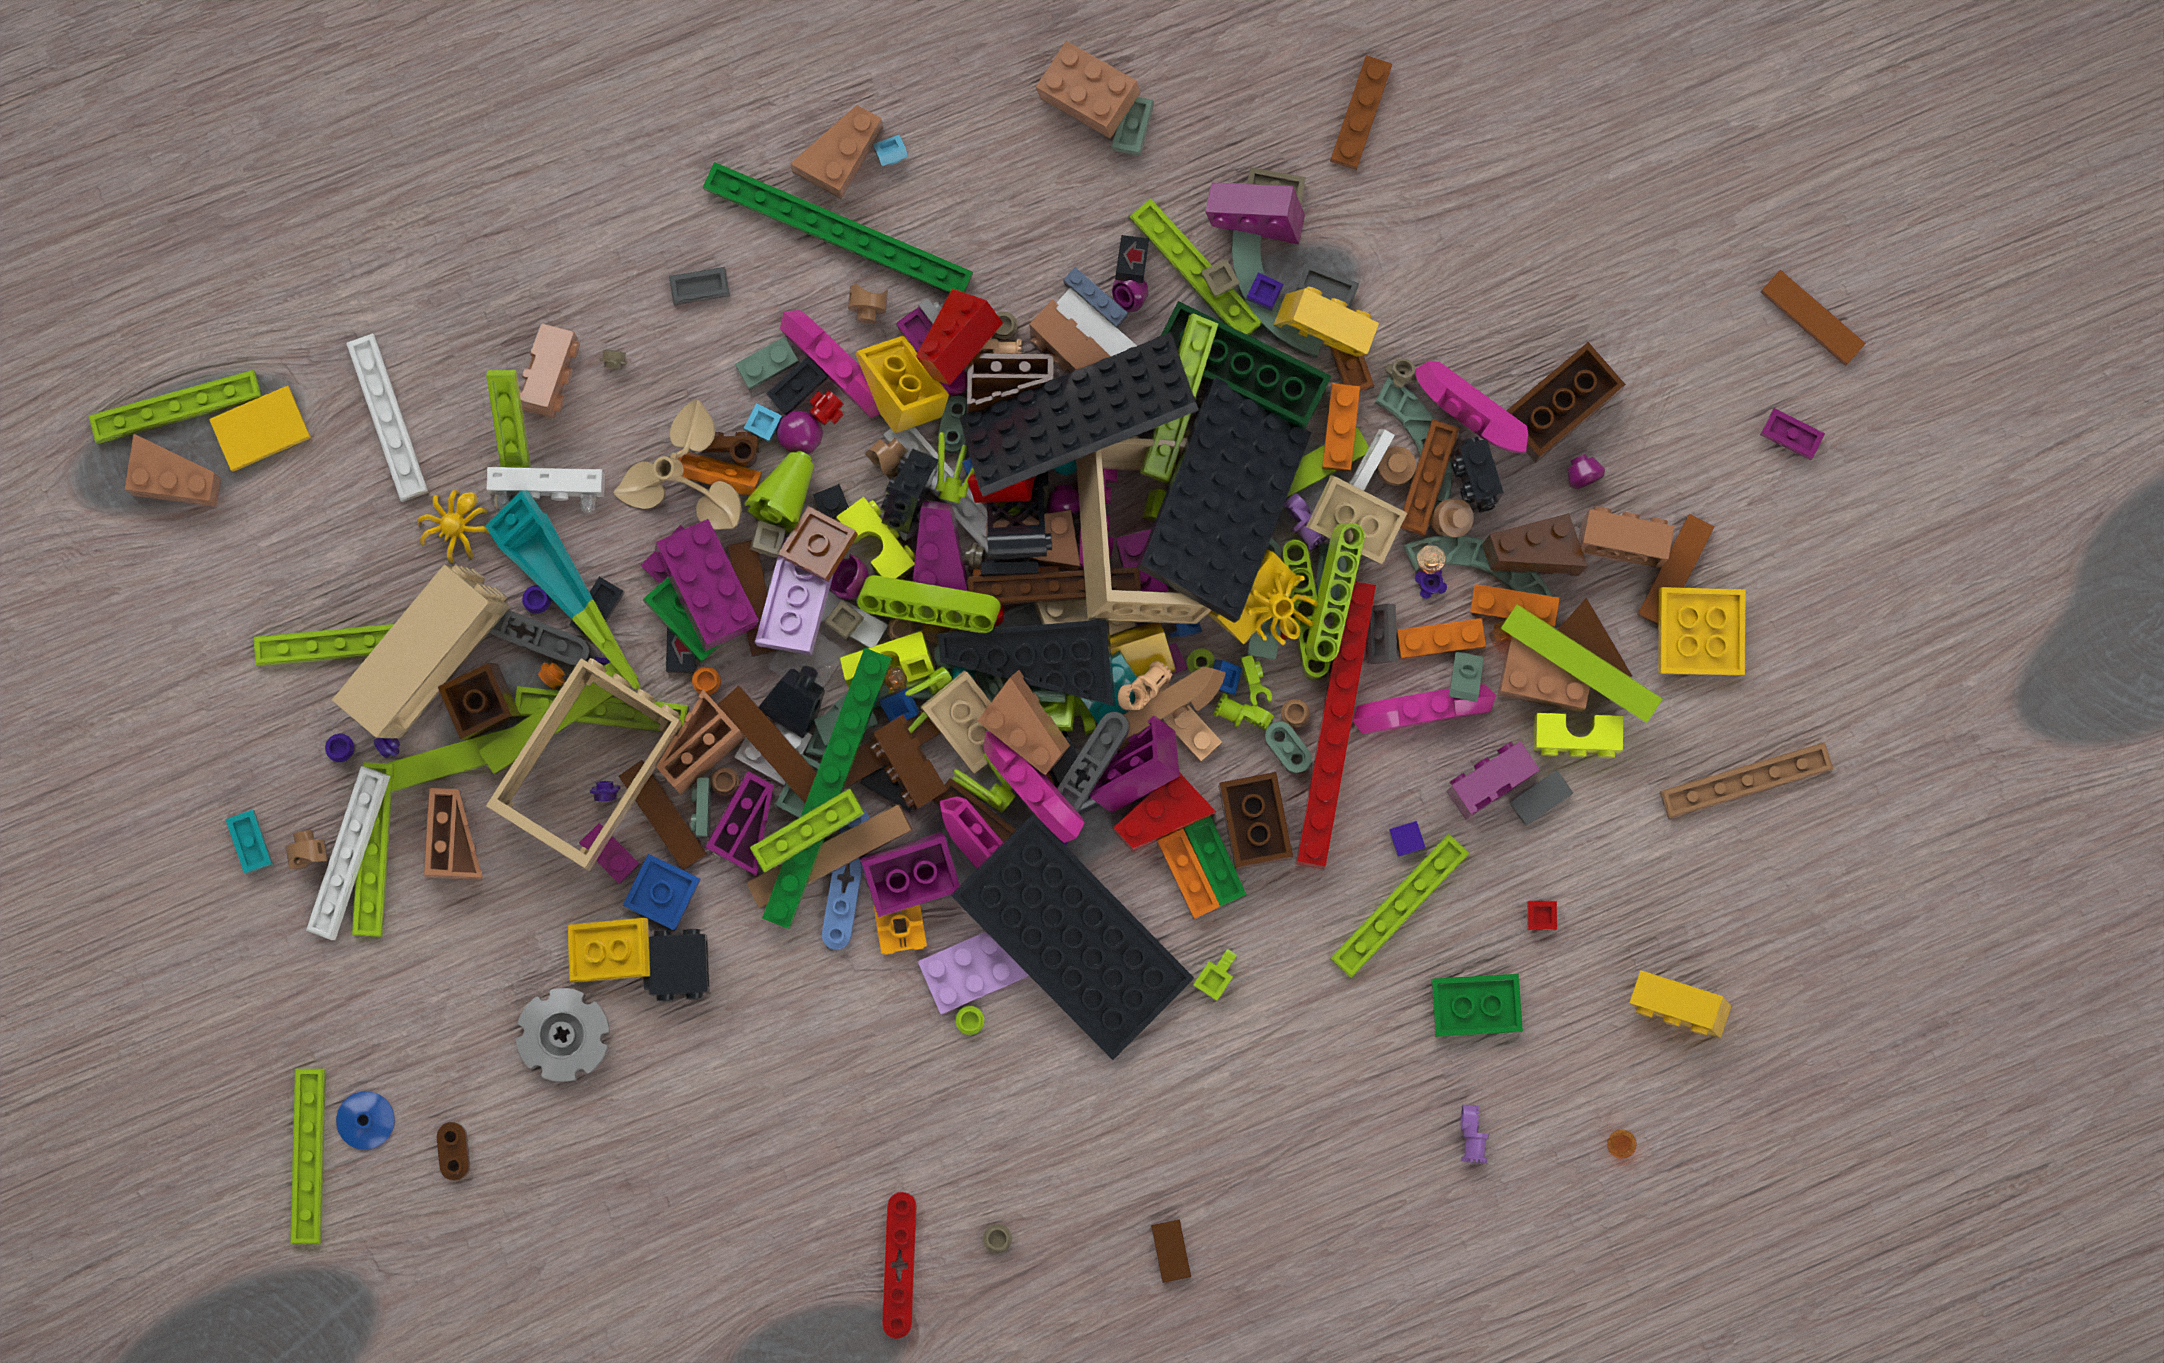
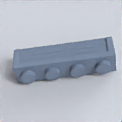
[1063,267,1128,328]

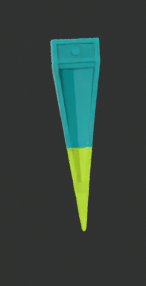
[485,490,641,689]

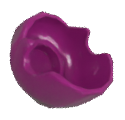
[776,411,823,454]
[829,554,869,599]

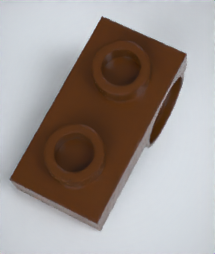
[702,432,759,468]

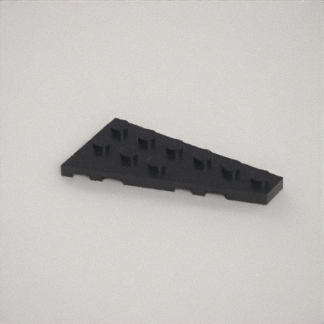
[938,619,1116,706]

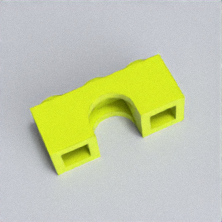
[836,497,916,580]
[840,631,935,688]
[1533,713,1624,758]

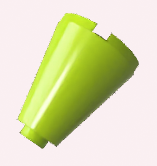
[745,451,814,533]

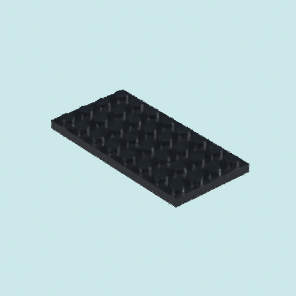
[959,332,1199,497]
[1136,377,1312,623]
[950,813,1194,1060]

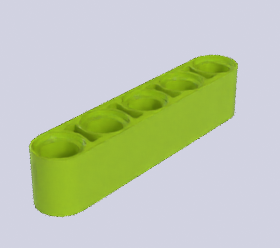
[1306,523,1365,662]
[1281,540,1329,681]
[857,575,1001,633]

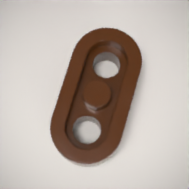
[436,1122,470,1181]

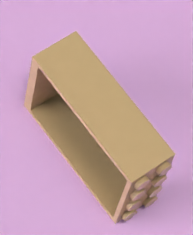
[1076,436,1211,624]
[332,564,511,738]
[486,658,683,871]

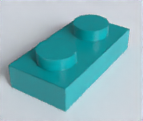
[225,809,273,874]

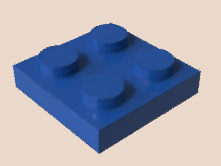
[623,854,701,931]

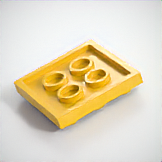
[1658,587,1746,676]

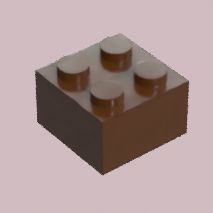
[438,663,520,740]

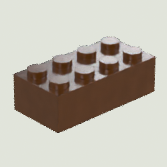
[1506,342,1626,463]

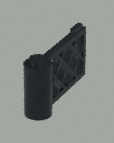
[986,471,1052,560]

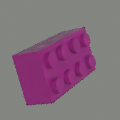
[655,519,759,651]

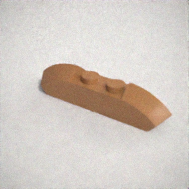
[1118,666,1226,751]

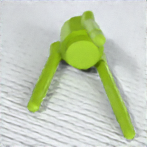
[935,432,975,503]
[888,666,953,733]
[952,753,1016,813]

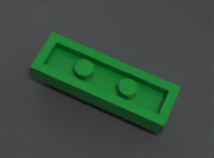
[1184,816,1247,907]

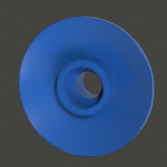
[336,1091,395,1150]

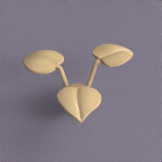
[614,400,741,530]

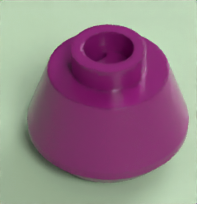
[1112,280,1148,312]
[1568,454,1605,489]
[1046,485,1080,516]

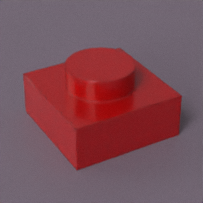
[1527,901,1557,931]

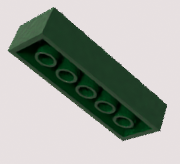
[1160,301,1331,432]

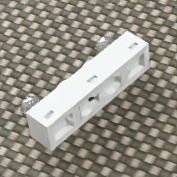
[487,467,605,514]

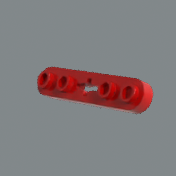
[882,1192,917,1339]

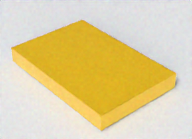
[209,385,311,472]
[567,918,650,983]

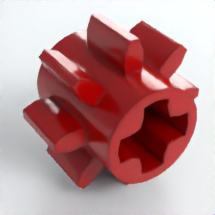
[809,390,844,426]

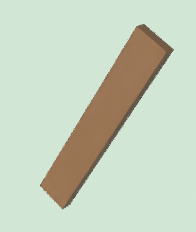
[1660,742,1834,819]
[746,804,913,908]

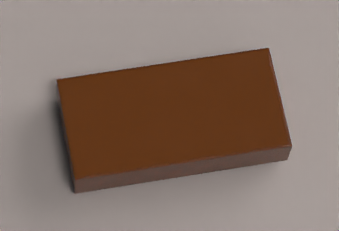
[1151,1219,1191,1283]

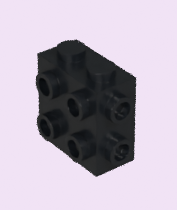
[1451,437,1504,513]
[880,449,939,534]
[643,929,710,1001]

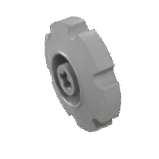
[516,988,610,1082]

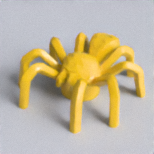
[417,489,489,564]
[1245,570,1318,645]

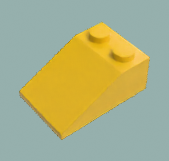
[856,335,949,434]

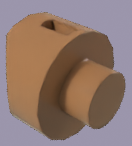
[848,284,888,323]
[865,438,908,480]
[1376,446,1416,486]
[1430,499,1474,537]
[285,830,328,869]

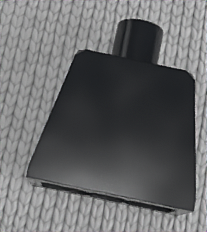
[759,666,825,739]

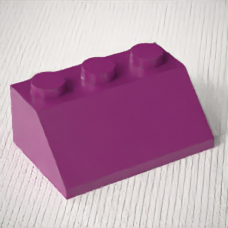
[859,832,960,917]

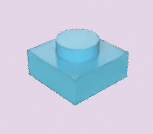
[873,135,908,166]
[744,403,782,443]

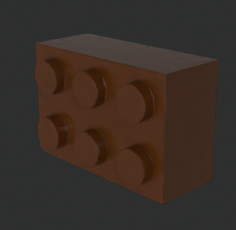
[1218,772,1293,870]

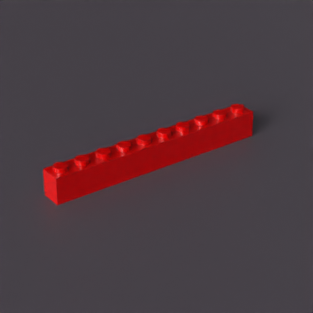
[1295,581,1376,870]

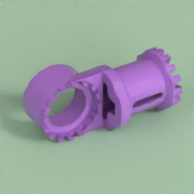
[1284,493,1327,552]
[1461,1105,1489,1163]

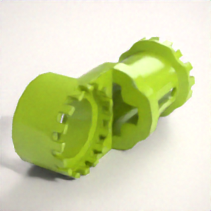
[1212,693,1274,730]

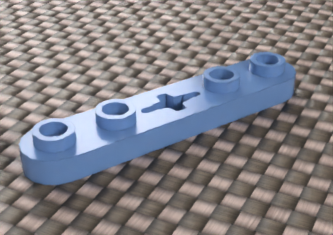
[822,809,870,950]

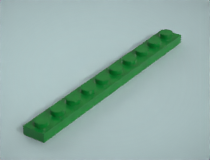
[703,162,973,294]
[762,648,893,929]

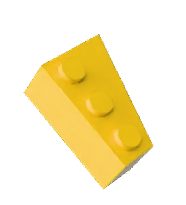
[1273,287,1379,357]
[1630,970,1732,1038]

